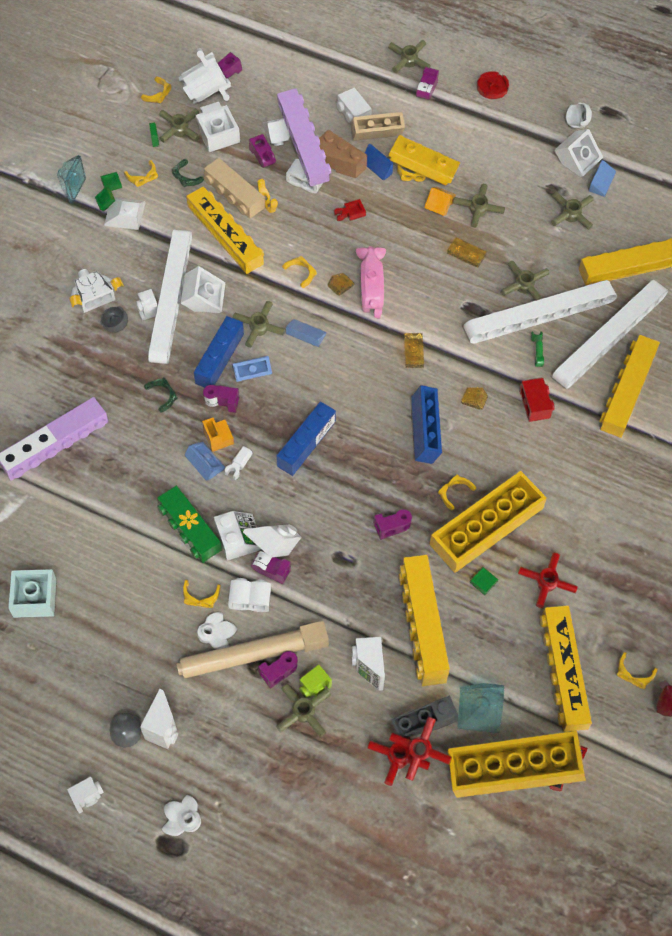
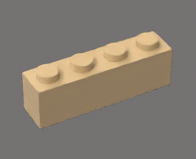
[204,158,265,219]

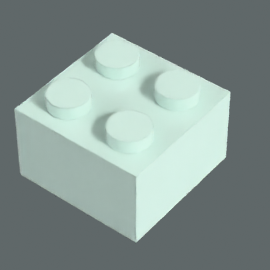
[9,569,56,618]

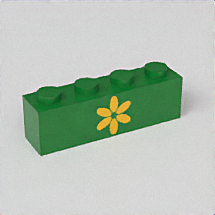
[157,485,222,563]

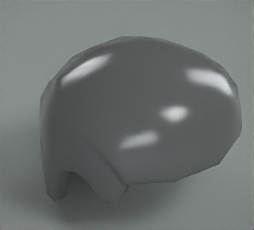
[100,306,128,333]
[109,713,141,748]

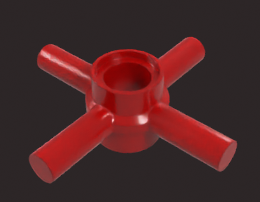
[518,552,578,608]
[389,717,452,781]
[368,737,431,786]

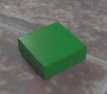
[149,122,159,147]
[100,172,122,191]
[95,186,115,211]
[470,567,499,595]

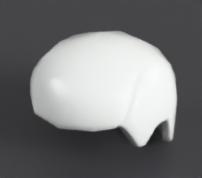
[566,102,592,128]

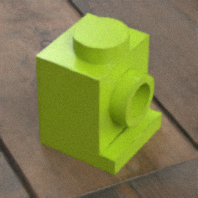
[299,665,332,698]

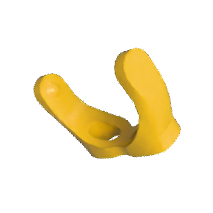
[141,76,172,103]
[124,160,158,187]
[397,164,426,182]
[257,179,278,213]
[282,256,317,288]
[438,474,477,511]
[183,580,221,608]
[617,652,658,689]

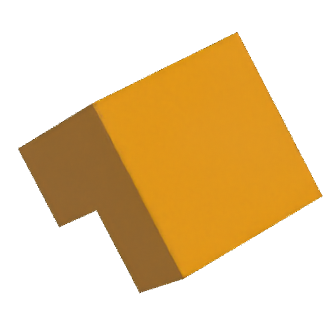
[424,187,456,216]
[202,418,234,452]

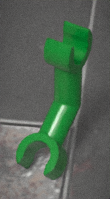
[531,331,544,367]

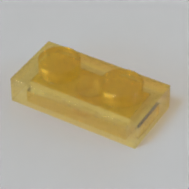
[447,237,487,268]
[404,333,424,368]

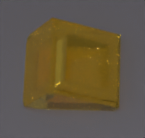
[328,273,355,296]
[461,388,488,410]

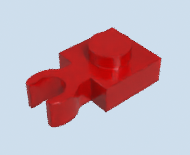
[334,199,366,221]

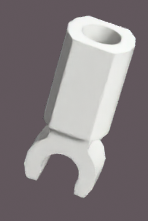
[225,446,253,480]

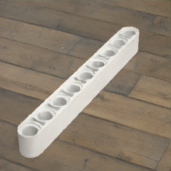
[149,229,192,364]
[463,280,617,343]
[552,280,668,389]

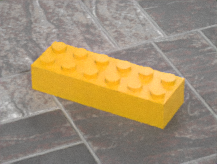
[430,471,547,573]
[399,555,450,687]
[448,731,586,798]

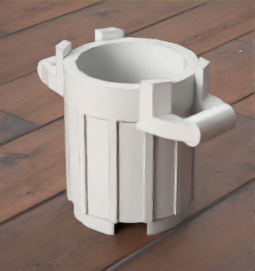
[178,48,232,104]

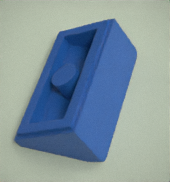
[365,144,393,180]

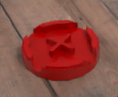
[477,71,509,99]

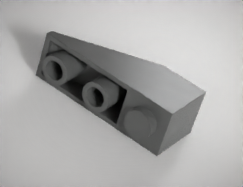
[391,695,458,738]

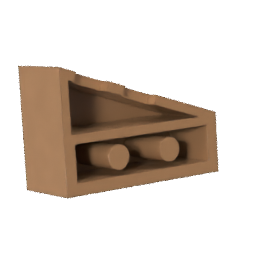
[319,129,367,178]

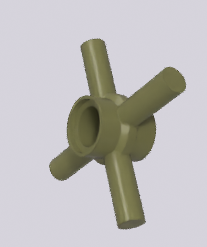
[388,40,431,73]
[159,108,200,143]
[453,184,505,228]
[551,192,594,230]
[501,261,549,301]
[233,301,286,348]
[276,684,331,737]

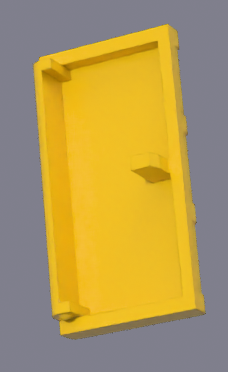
[388,134,460,186]

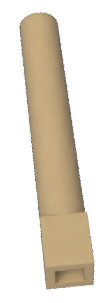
[177,621,329,679]

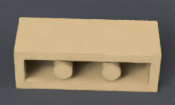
[351,112,405,141]

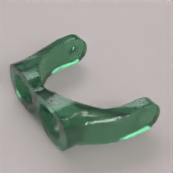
[171,159,204,187]
[144,377,178,412]

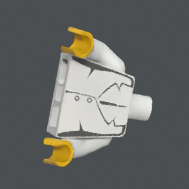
[69,269,124,313]

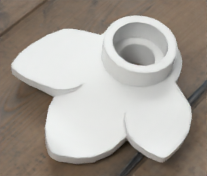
[197,612,237,649]
[162,795,201,836]

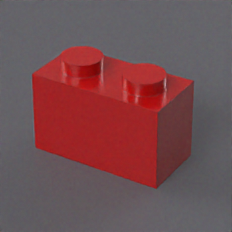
[519,378,555,422]

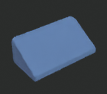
[589,160,616,197]
[286,319,326,347]
[232,356,272,382]
[185,442,226,481]

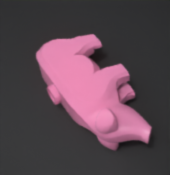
[356,246,386,319]

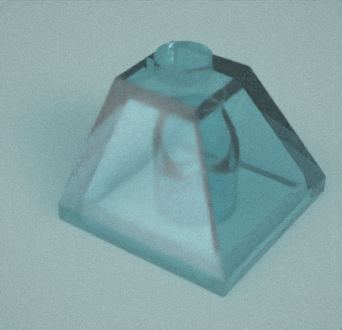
[57,155,86,204]
[457,683,504,733]

